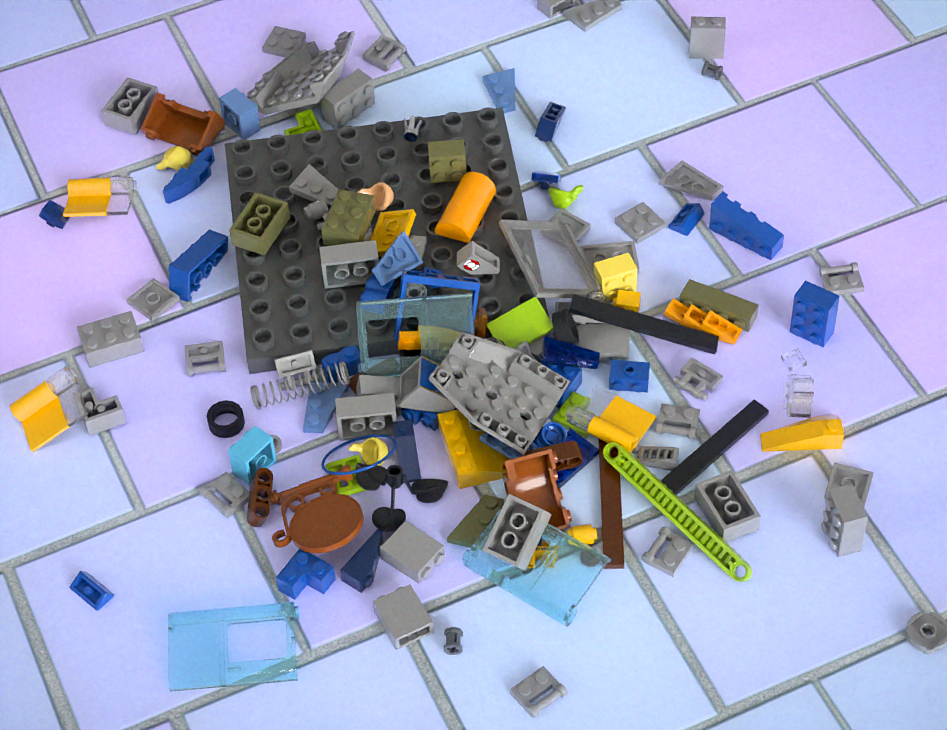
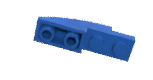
[163,147,215,204]

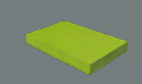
[486,297,554,348]

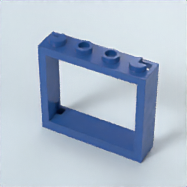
[393,270,480,342]

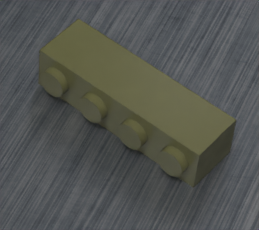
[680,279,759,332]

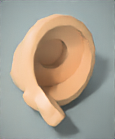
[358,182,394,211]

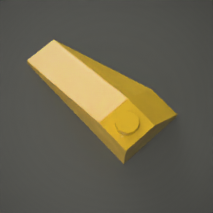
[760,415,844,452]

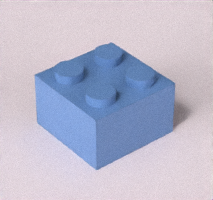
[219,88,260,139]

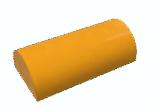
[435,172,496,243]

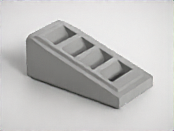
[637,446,679,471]

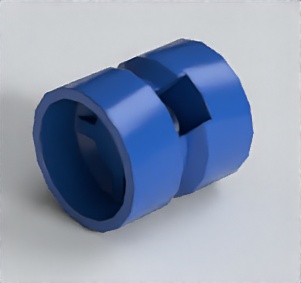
[533,422,566,448]

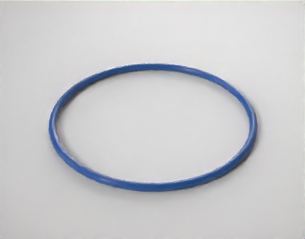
[321,434,397,475]

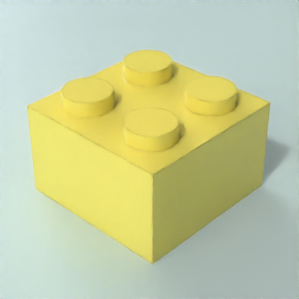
[594,252,637,303]

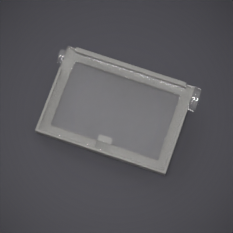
[498,217,605,302]

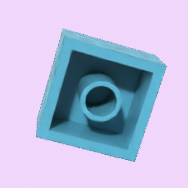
[228,426,277,486]

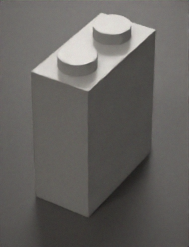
[689,16,726,59]
[380,521,445,584]
[373,584,434,650]

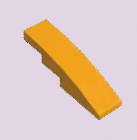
[663,298,742,345]

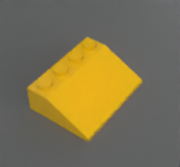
[437,410,510,489]

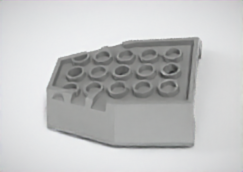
[246,31,355,115]
[429,332,570,455]

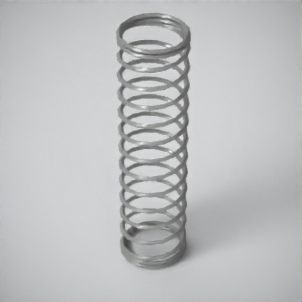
[250,361,350,410]

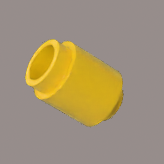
[567,524,597,547]

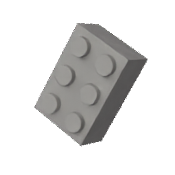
[321,68,375,129]
[101,77,158,135]
[319,240,379,289]
[77,311,144,368]
[335,393,397,441]
[694,470,761,542]
[821,484,868,558]
[483,494,552,570]

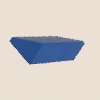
[668,203,705,236]
[69,571,115,611]

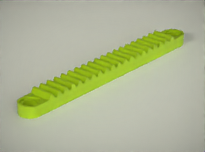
[603,442,752,582]

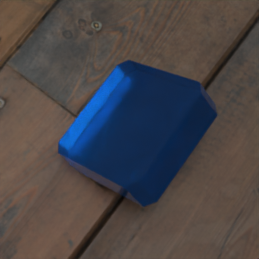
[531,171,562,190]
[39,200,71,229]

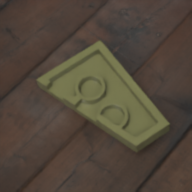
[447,495,504,552]

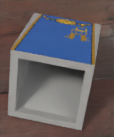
[398,356,460,413]

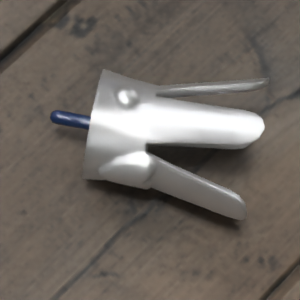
[403,115,422,142]

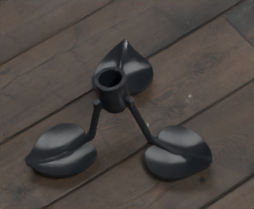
[355,463,448,532]

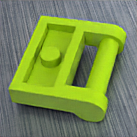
[325,455,367,496]

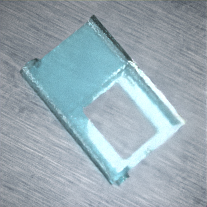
[356,293,475,377]
[462,504,612,627]
[168,602,300,692]

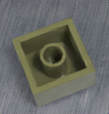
[428,139,466,183]

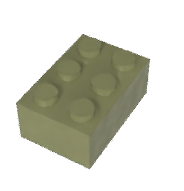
[321,189,376,246]
[229,192,290,256]

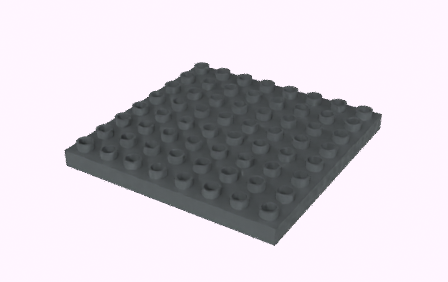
[225,107,550,374]

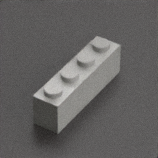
[356,375,401,408]

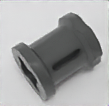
[701,61,723,81]
[443,627,463,655]

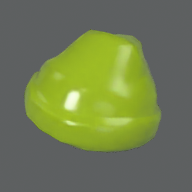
[548,184,584,210]

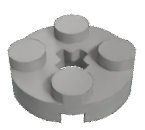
[905,612,947,655]

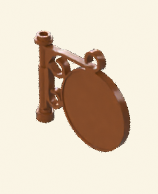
[271,464,364,553]

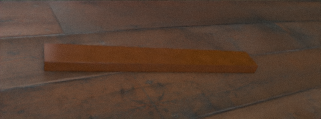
[598,438,624,569]

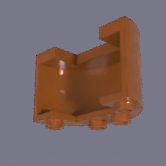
[502,449,572,535]

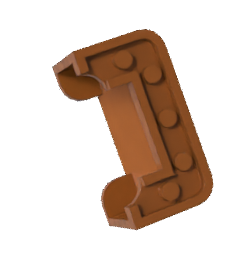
[140,92,226,156]

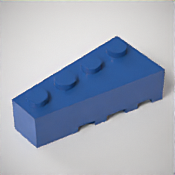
[709,191,784,260]
[168,229,228,302]

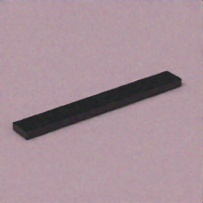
[569,294,719,355]
[661,399,769,495]

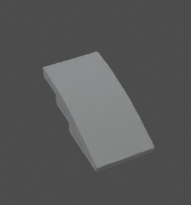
[552,323,630,365]

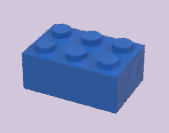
[790,280,840,347]

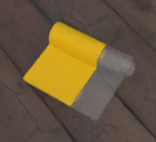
[63,177,137,217]
[9,367,88,452]
[565,385,657,453]

